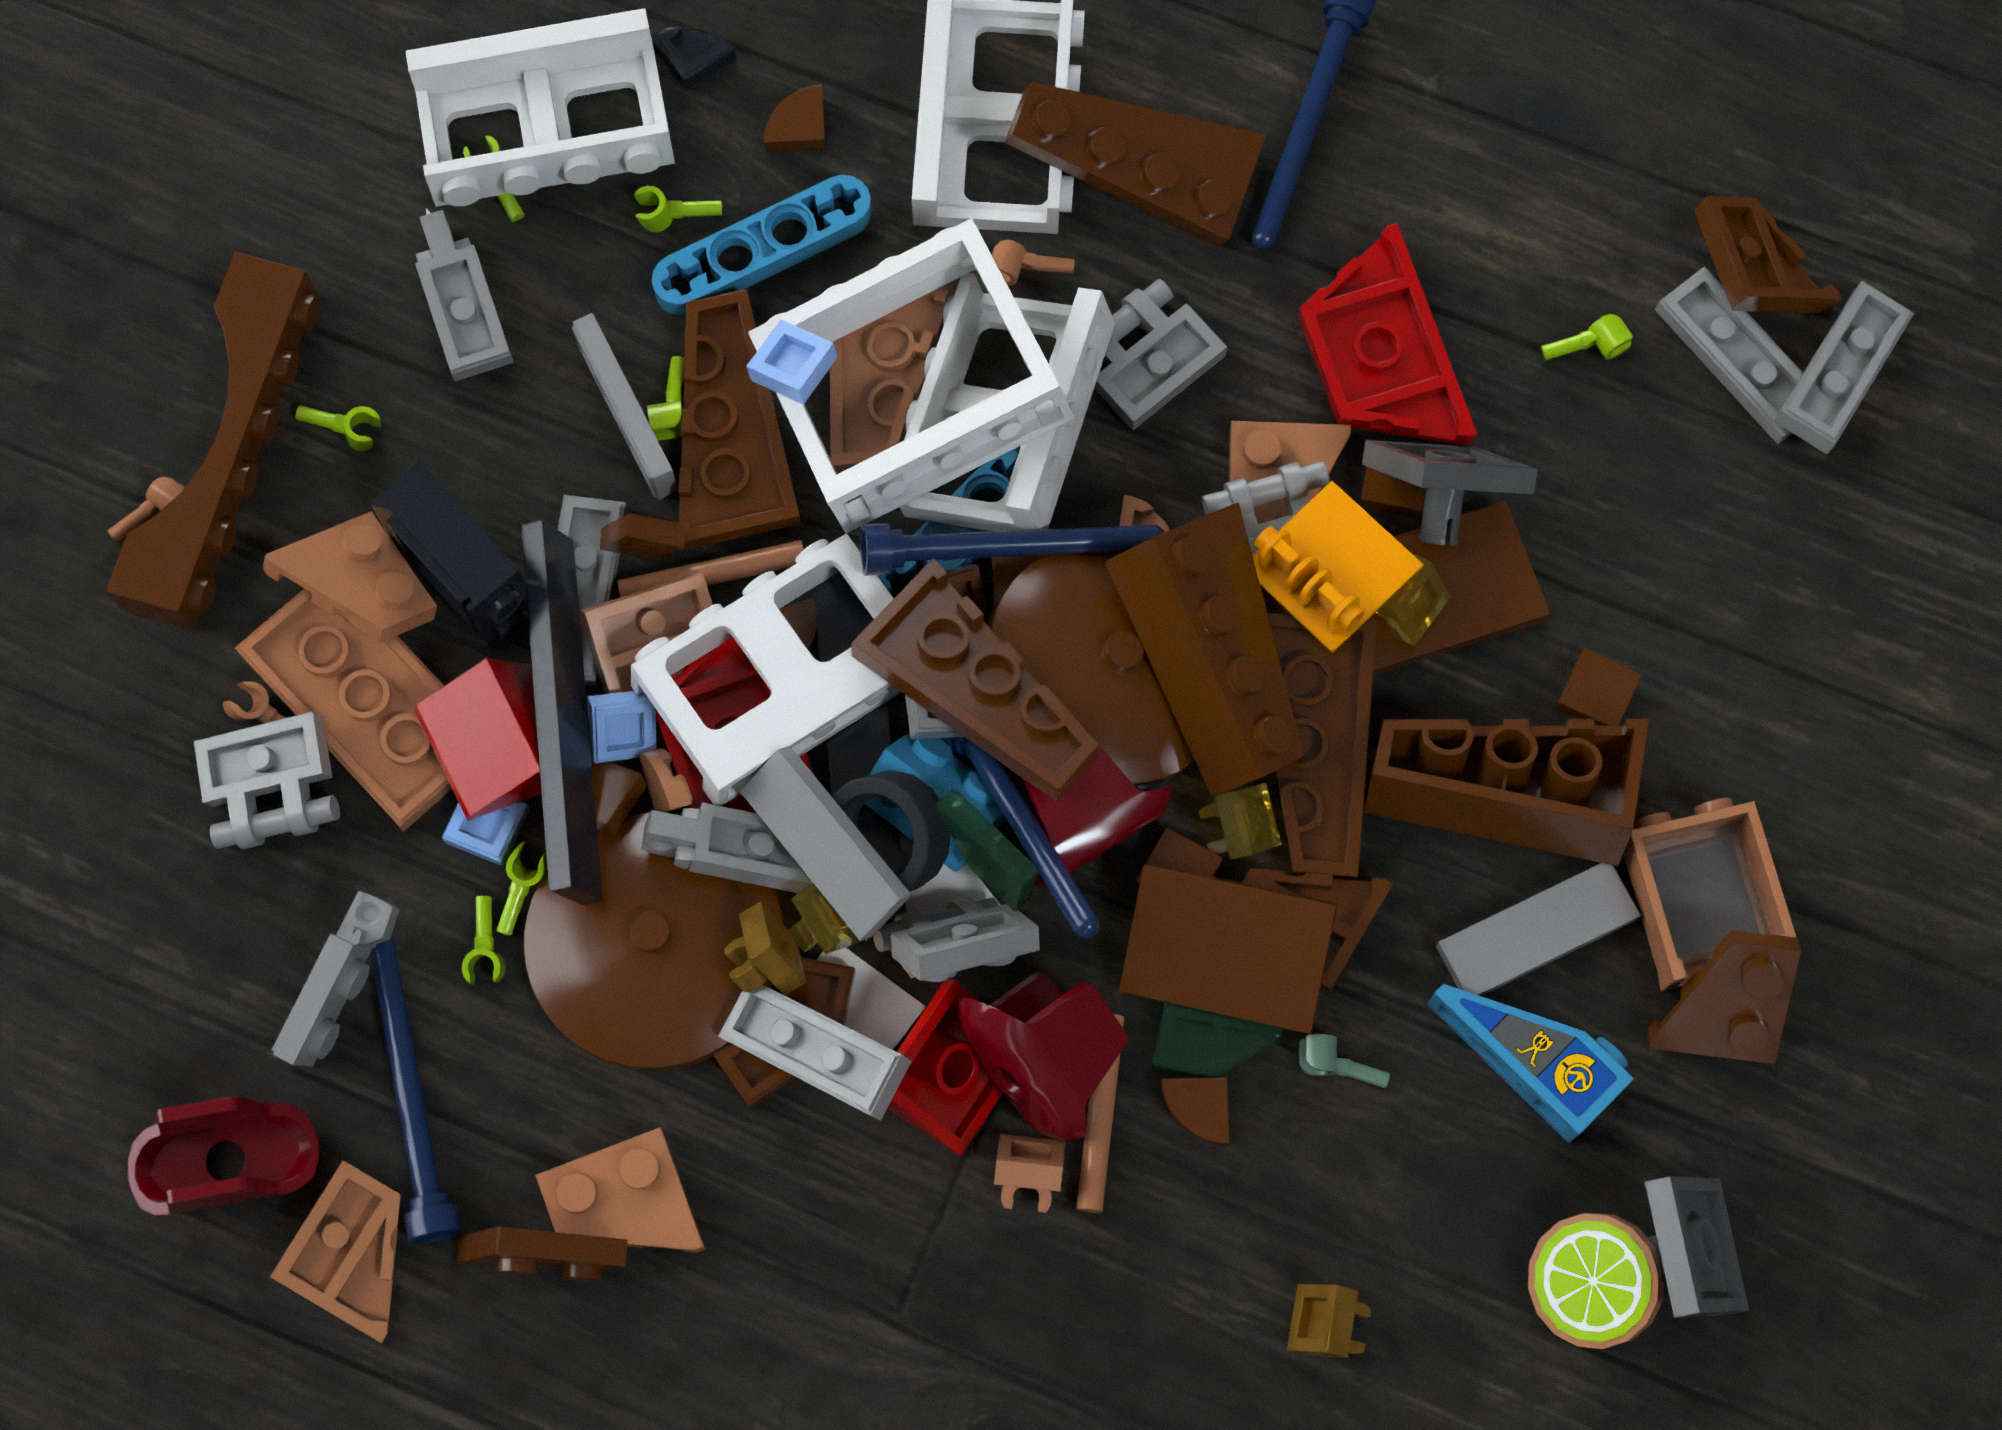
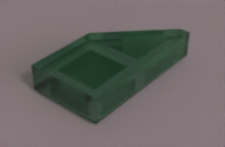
[935,789,1038,912]
[1152,1002,1283,1078]

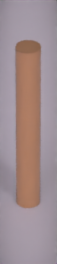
[617,540,804,597]
[1076,1014,1124,1213]

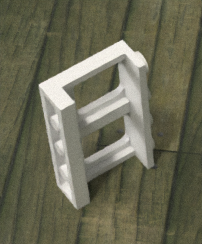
[912,0,1085,234]
[406,8,675,207]
[899,273,1115,532]
[631,533,901,806]

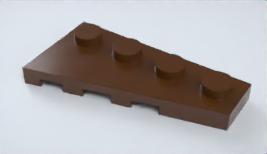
[1004,81,1266,247]
[677,289,801,551]
[851,558,1099,802]

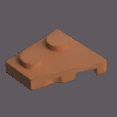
[1229,421,1351,524]
[579,572,713,694]
[536,1127,705,1253]
[270,1160,401,1343]

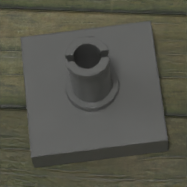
[1362,440,1538,546]
[1645,1176,1749,1318]

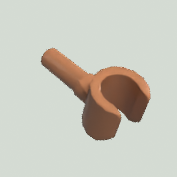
[992,240,1075,285]
[108,477,185,542]
[223,682,285,724]

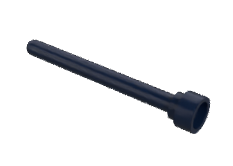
[1252,0,1376,251]
[860,523,1164,576]
[942,737,1099,939]
[370,937,462,1244]

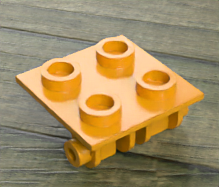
[1252,481,1424,653]

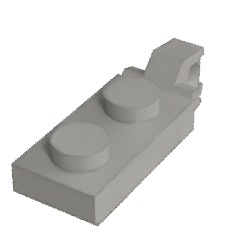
[415,210,514,381]
[641,802,819,896]
[272,891,399,1067]

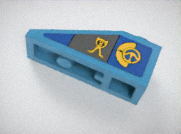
[1427,984,1634,1143]

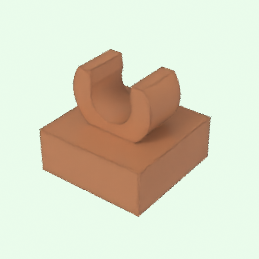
[994,1134,1065,1213]

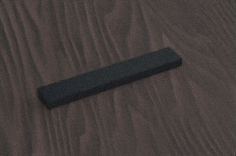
[522,520,603,905]
[814,572,907,947]

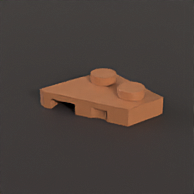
[263,511,437,643]

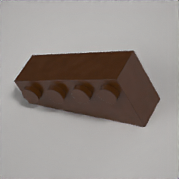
[1105,502,1304,797]
[1363,719,1649,866]

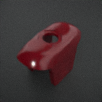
[1009,746,1174,888]
[958,972,1128,1140]
[128,1096,319,1216]

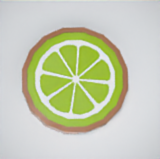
[1528,1213,1664,1349]

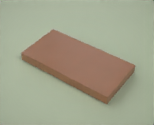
[235,588,452,832]

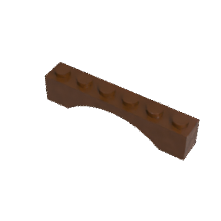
[106,251,320,630]

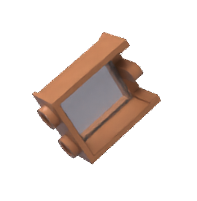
[1623,798,1797,992]

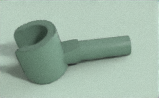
[1299,1034,1390,1088]

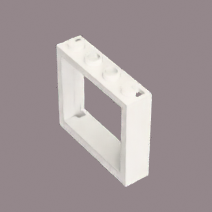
[748,218,1074,533]

